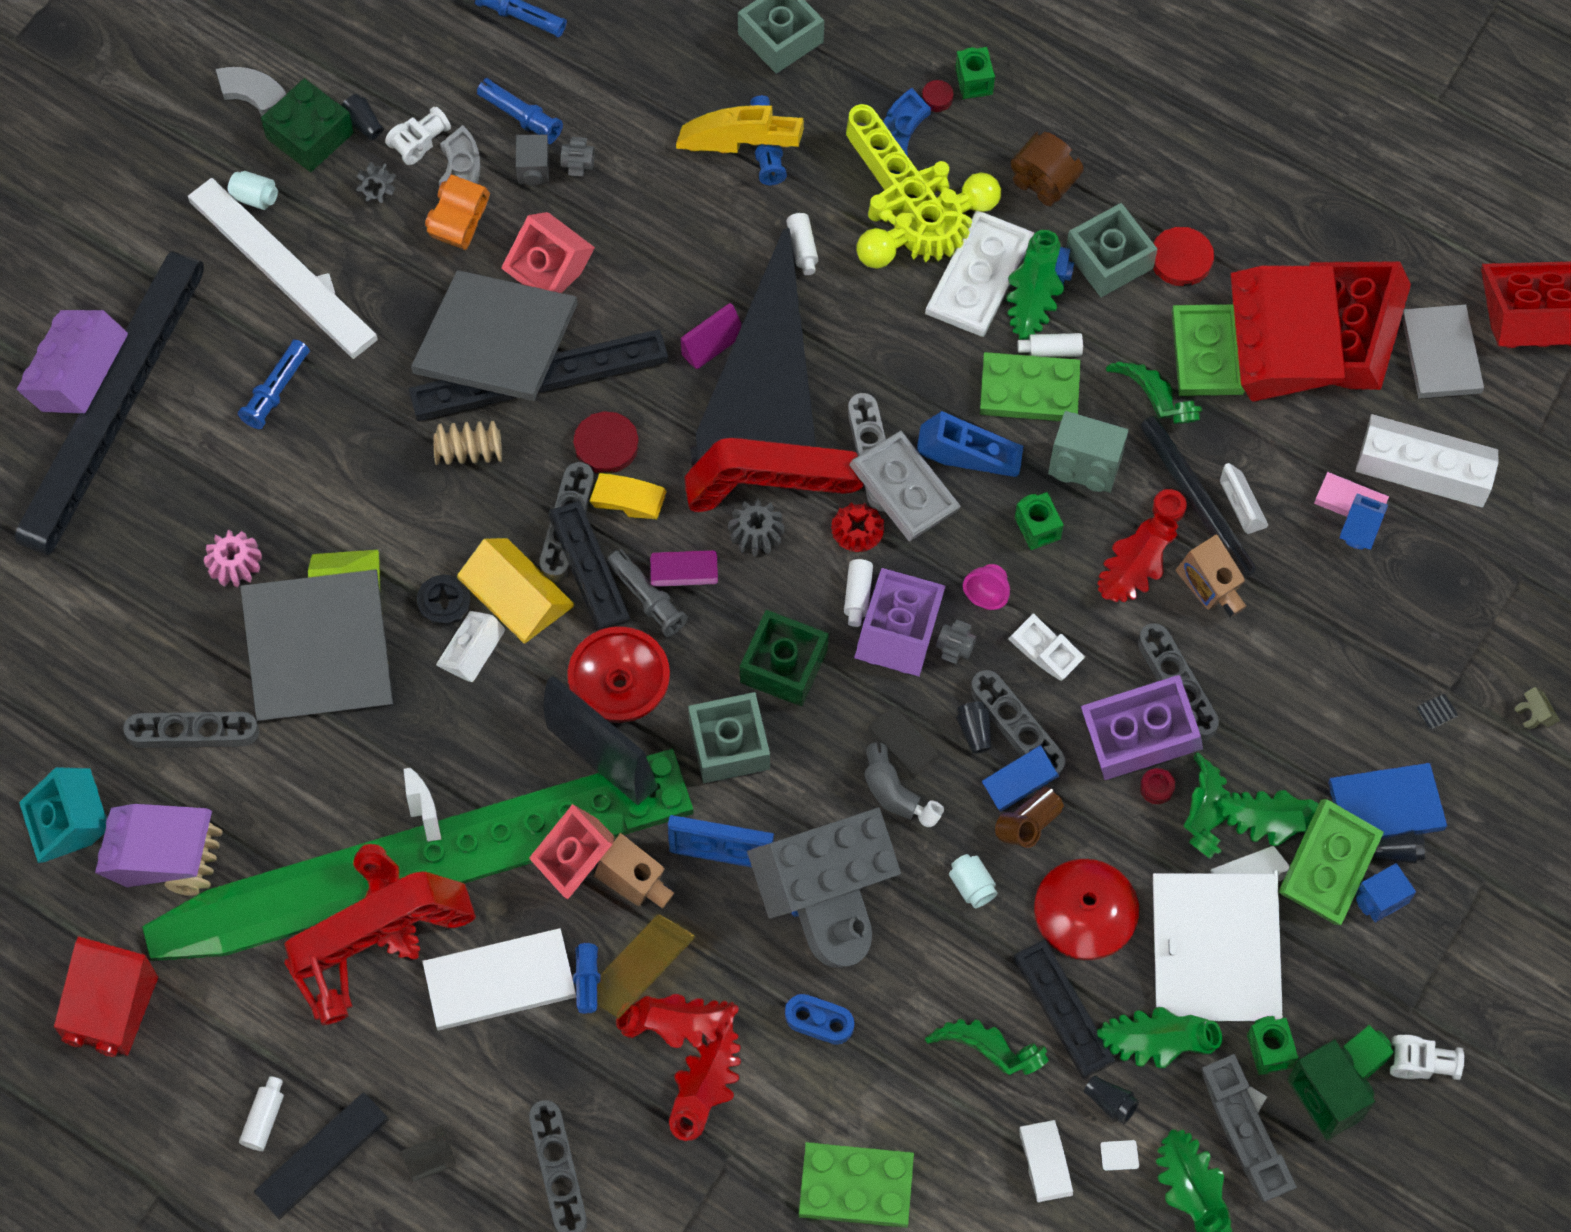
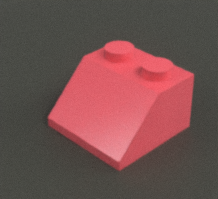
[501,212,595,293]
[529,804,615,899]

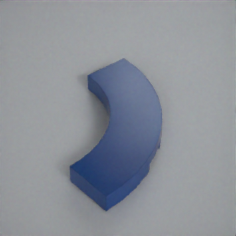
[876,88,931,196]

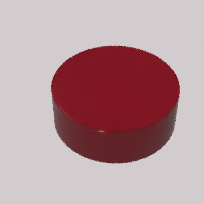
[922,80,953,112]
[1140,768,1175,804]

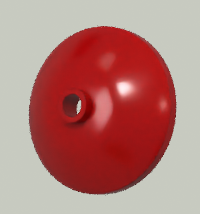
[568,627,670,723]
[1034,859,1139,960]

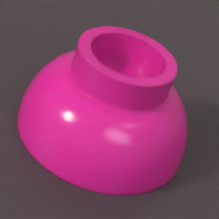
[963,564,1010,610]

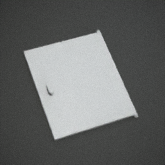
[1153,870,1283,1021]

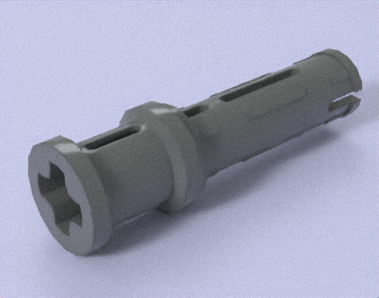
[606,549,688,637]

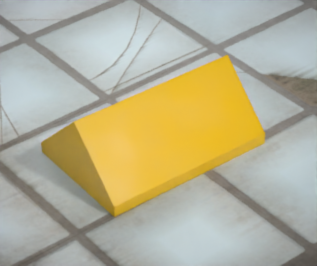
[457,538,574,644]

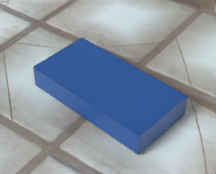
[982,746,1059,812]

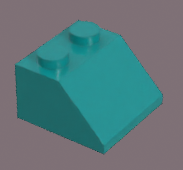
[19,767,107,863]

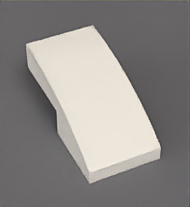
[1008,613,1085,681]
[404,768,441,842]
[1020,1120,1073,1202]

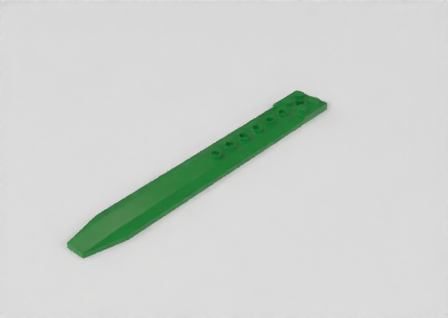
[142,749,694,961]

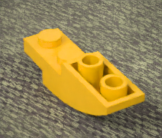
[676,105,804,153]

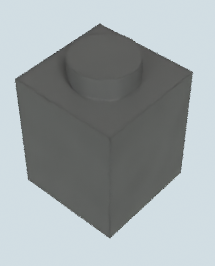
[516,135,549,186]

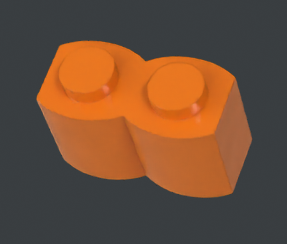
[425,174,490,250]

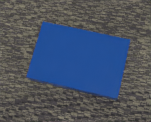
[1328,763,1447,838]
[668,815,774,867]

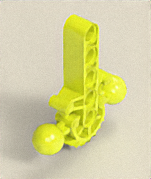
[846,104,1001,269]

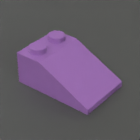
[855,568,945,676]
[95,804,212,887]

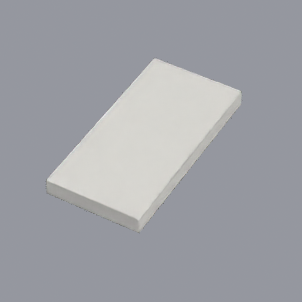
[925,211,1034,337]
[423,928,576,1031]

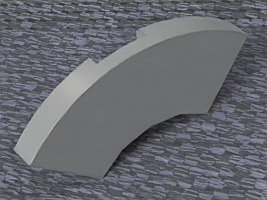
[216,67,286,116]
[439,125,481,186]

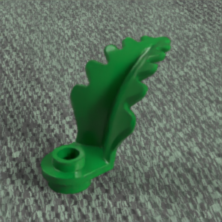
[1007,230,1064,340]
[1106,361,1202,424]
[1183,753,1231,859]
[1218,790,1319,846]
[1097,1007,1222,1068]
[925,1019,1049,1075]
[1156,1129,1233,1232]

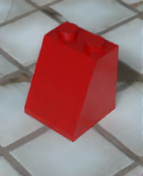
[54,936,158,1057]

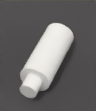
[786,213,818,275]
[1017,333,1083,357]
[844,559,873,627]
[239,1076,284,1151]

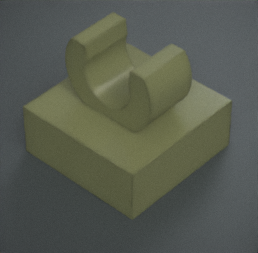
[1515,687,1560,729]

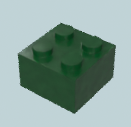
[261,78,354,173]
[740,610,829,707]
[1287,1040,1375,1141]

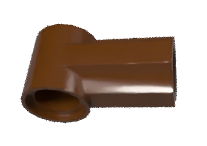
[995,787,1064,848]

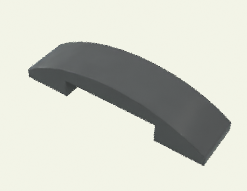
[1201,1054,1297,1203]

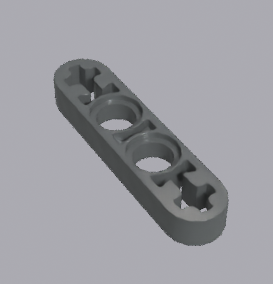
[540,462,594,582]
[1138,623,1219,742]
[971,670,1065,780]
[123,712,259,748]
[529,1100,587,1232]

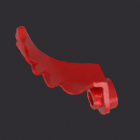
[1097,513,1178,602]
[353,844,420,959]
[616,994,739,1048]
[669,1023,741,1141]

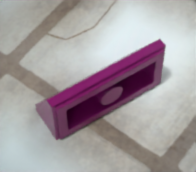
[681,303,742,369]
[650,550,718,586]

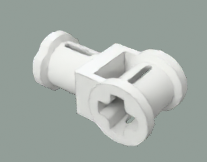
[385,107,451,165]
[1390,1035,1464,1080]

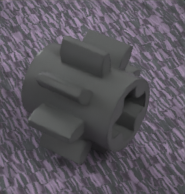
[561,137,595,177]
[356,162,396,203]
[936,619,977,664]

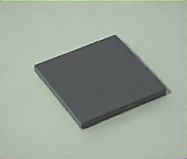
[411,270,578,401]
[240,569,393,721]

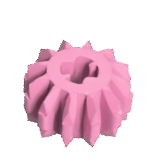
[204,530,262,588]

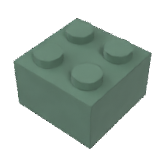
[738,0,824,74]
[1066,203,1158,297]
[1048,411,1129,493]
[688,692,770,783]

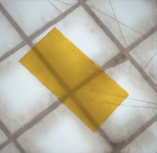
[597,914,695,1019]

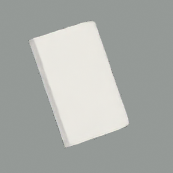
[1220,463,1268,534]
[436,611,505,682]
[1210,846,1289,881]

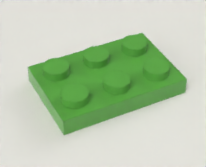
[1172,304,1244,396]
[980,352,1080,421]
[1278,799,1384,925]
[799,1142,914,1228]

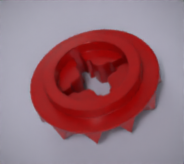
[831,502,884,552]

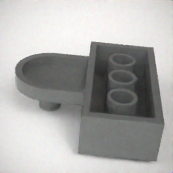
[747,807,901,968]

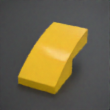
[590,473,667,519]

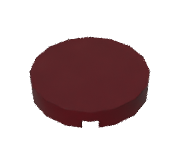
[573,411,639,474]

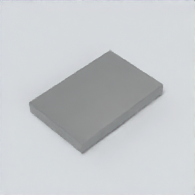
[1402,305,1484,399]
[849,431,961,542]

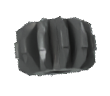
[728,499,784,557]

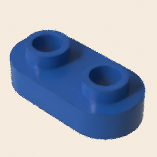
[785,994,854,1044]

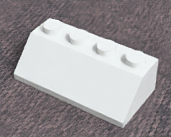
[1355,414,1498,508]

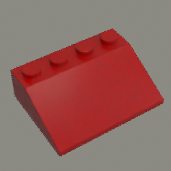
[1309,261,1411,390]
[1481,261,1571,348]
[1231,266,1347,402]

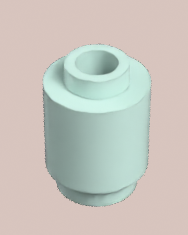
[228,171,278,210]
[949,854,997,908]

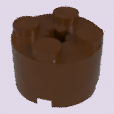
[1011,131,1084,207]

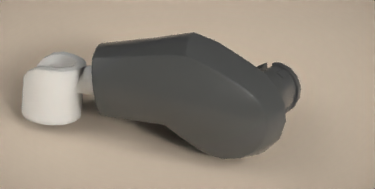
[864,742,944,827]

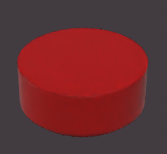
[1152,489,1187,522]

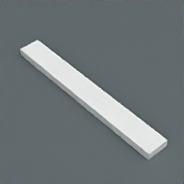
[188,178,378,359]

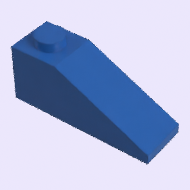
[917,411,1024,477]

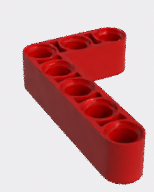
[684,438,863,512]
[284,871,476,979]

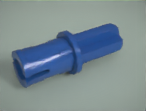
[573,943,601,1014]

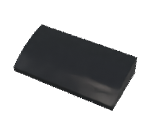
[544,675,658,805]

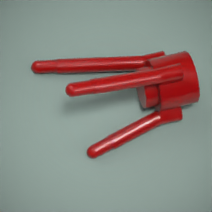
[284,955,353,1025]

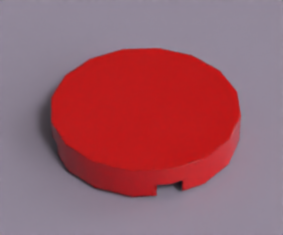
[1153,227,1214,286]

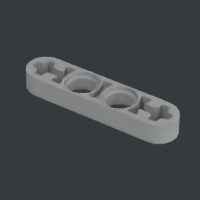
[848,393,886,512]

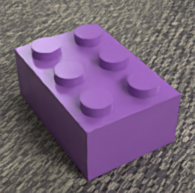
[16,310,128,413]
[1081,675,1203,780]

